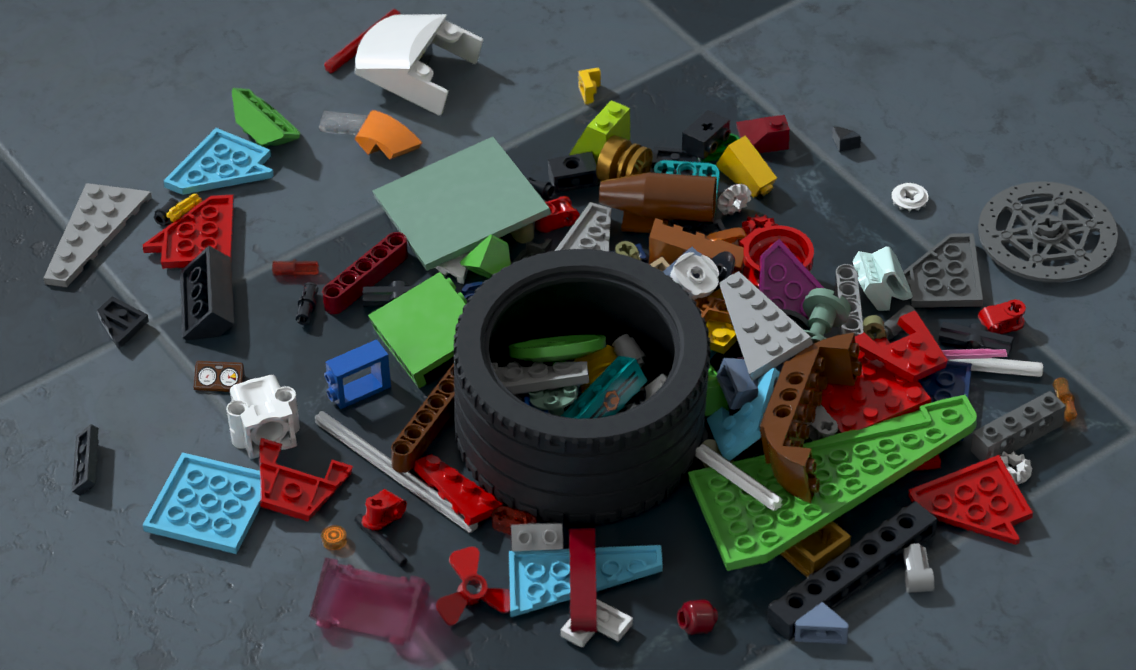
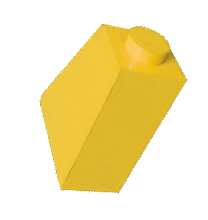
[716,136,777,198]

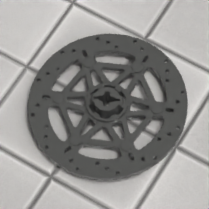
[978,182,1118,282]

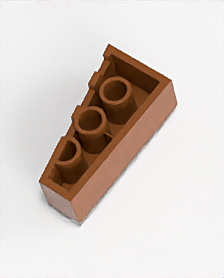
[649,218,745,275]

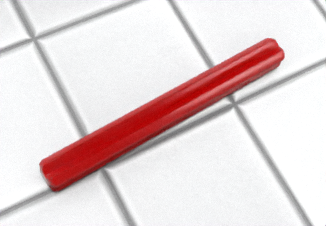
[324,9,401,73]

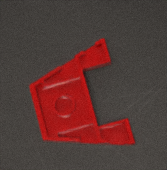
[855,310,948,383]
[259,437,353,521]

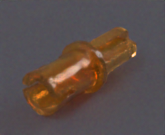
[1052,378,1077,422]

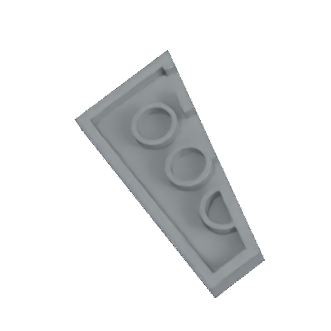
[491,361,589,394]

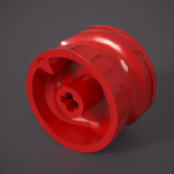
[743,225,814,289]

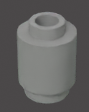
[612,334,646,368]

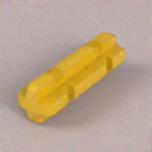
[167,194,202,222]

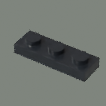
[72,424,99,496]

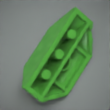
[232,88,300,147]

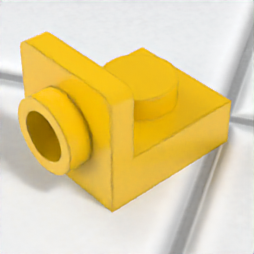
[579,68,601,104]

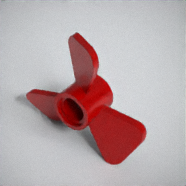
[436,547,510,626]

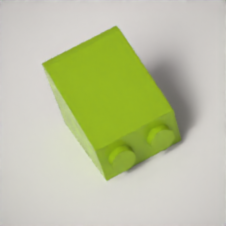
[569,100,630,166]

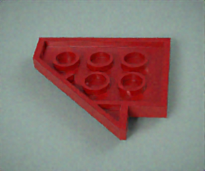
[143,195,234,269]
[908,455,1033,545]

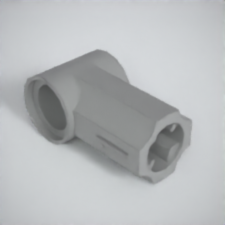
[903,544,934,593]

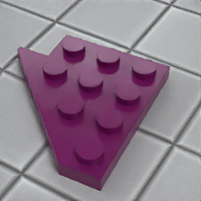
[759,239,824,320]

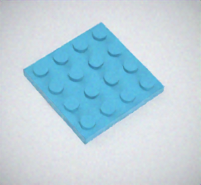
[143,452,261,554]

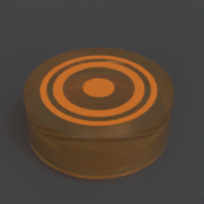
[321,525,347,550]

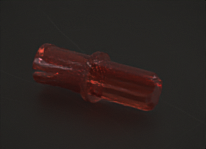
[272,259,319,277]

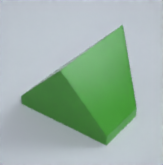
[460,234,511,278]

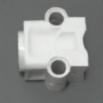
[227,375,300,460]

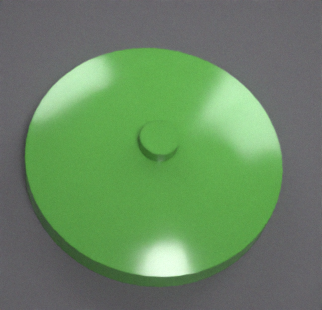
[508,335,606,366]

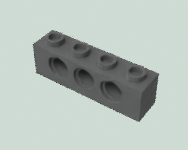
[971,391,1066,462]

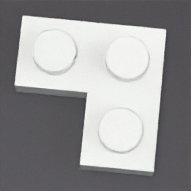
[561,599,633,647]

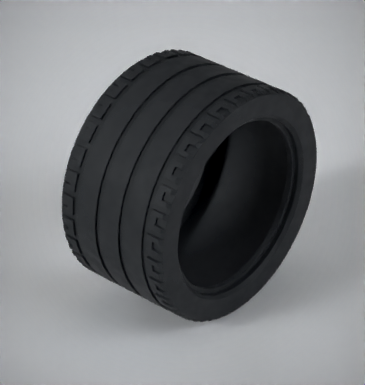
[454,249,711,525]

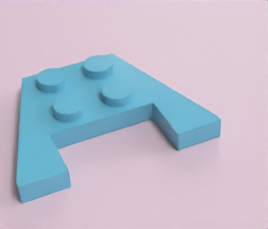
[707,367,781,461]

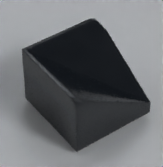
[832,126,861,152]

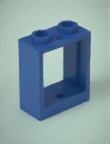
[324,339,391,409]

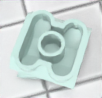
[853,247,913,311]

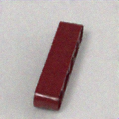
[322,232,408,314]
[569,528,597,633]

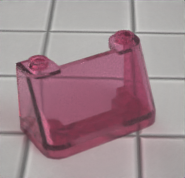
[309,557,431,646]

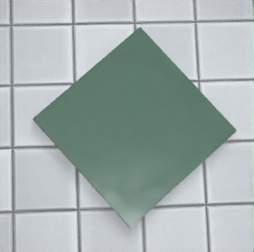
[373,137,551,270]

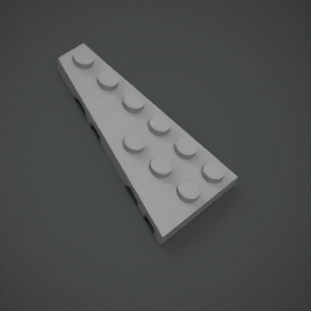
[44,183,152,287]
[555,202,611,251]
[719,271,813,381]

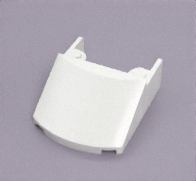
[355,14,484,116]

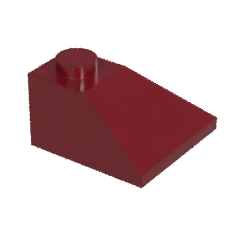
[736,115,790,153]

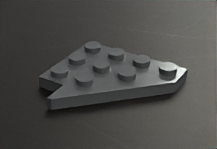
[903,233,983,308]

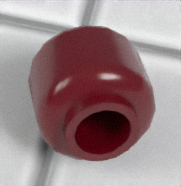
[677,600,718,635]

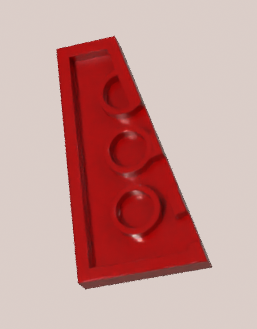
[413,454,504,526]

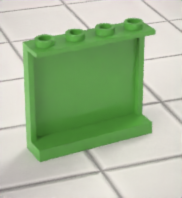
[368,272,467,388]

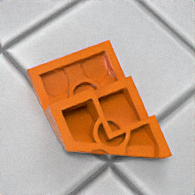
[355,110,422,160]

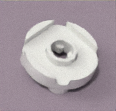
[670,252,719,300]

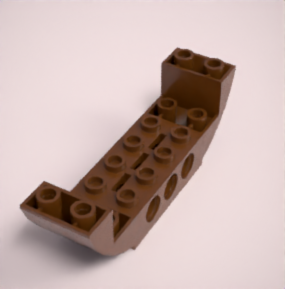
[759,333,862,503]

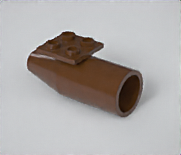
[599,172,717,233]

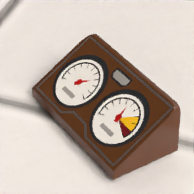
[194,361,245,392]

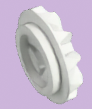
[891,183,928,212]
[717,184,751,215]
[1000,451,1032,484]

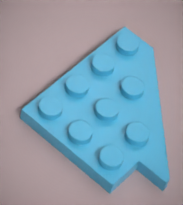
[163,128,274,195]

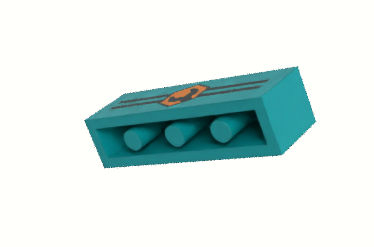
[560,356,647,419]

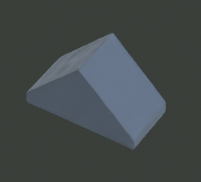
[795,602,848,644]

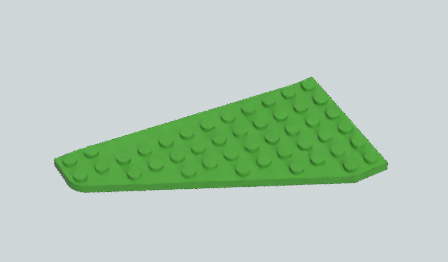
[688,395,977,571]

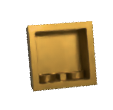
[781,521,851,577]

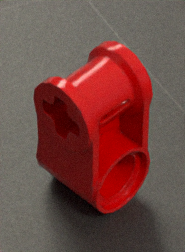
[535,196,580,233]
[978,299,1026,334]
[362,489,407,530]

